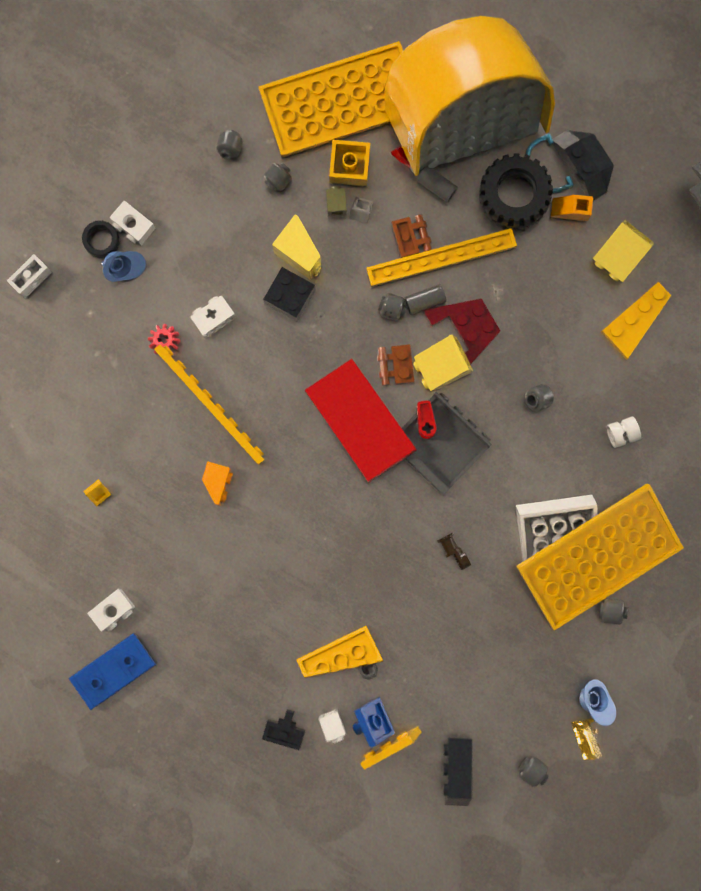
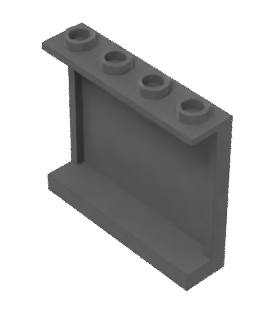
[402,392,492,495]

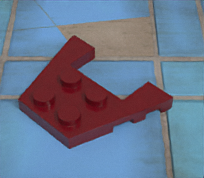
[423,298,501,365]

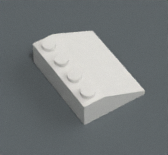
[516,495,598,562]

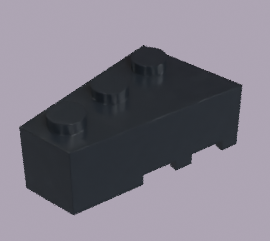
[443,738,472,806]

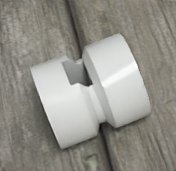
[606,416,641,448]

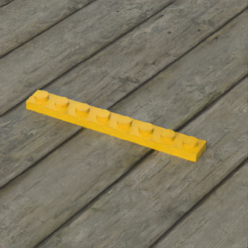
[366,228,517,287]
[154,344,264,465]

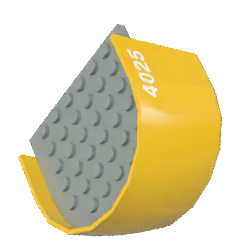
[385,16,555,176]

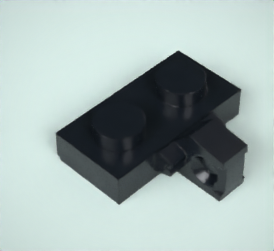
[262,709,305,750]

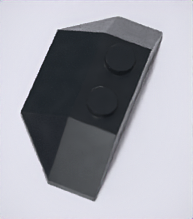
[552,130,614,201]

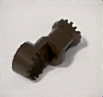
[438,533,471,570]

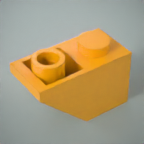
[550,195,593,221]
[202,461,233,506]

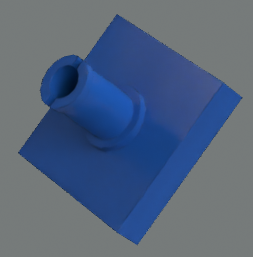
[353,697,395,748]

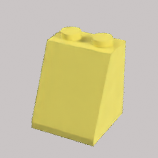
[272,214,322,280]
[593,220,654,282]
[413,335,473,392]

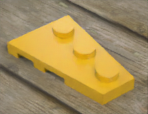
[360,726,422,770]

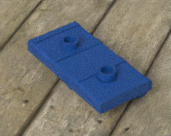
[69,633,156,710]

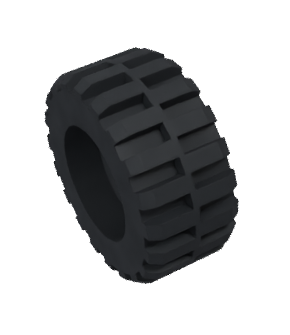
[479,153,553,230]

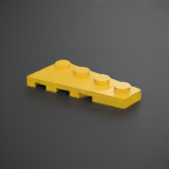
[601,282,671,360]
[297,626,384,678]

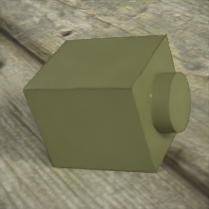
[326,186,347,216]

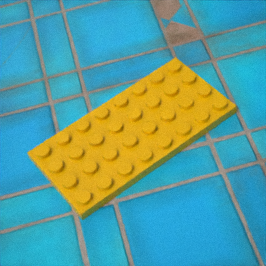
[258,41,403,158]
[516,484,684,631]

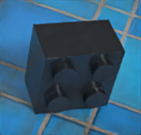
[263,267,316,322]

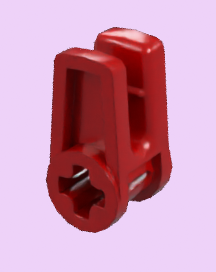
[417,401,436,439]

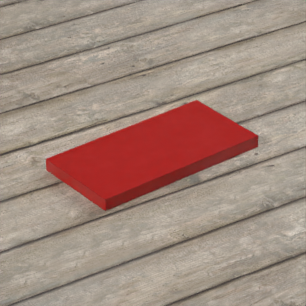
[305,359,416,483]

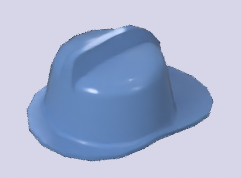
[102,251,146,282]
[579,679,616,726]

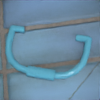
[526,134,574,193]

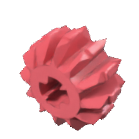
[148,324,181,355]

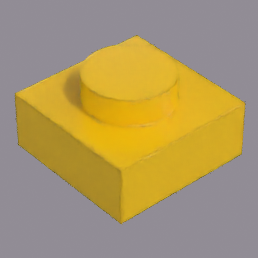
[83,479,112,507]

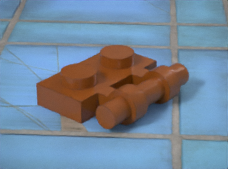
[391,214,432,258]
[377,344,414,386]

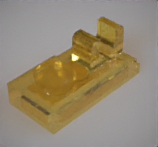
[572,718,602,760]

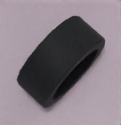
[82,220,120,258]

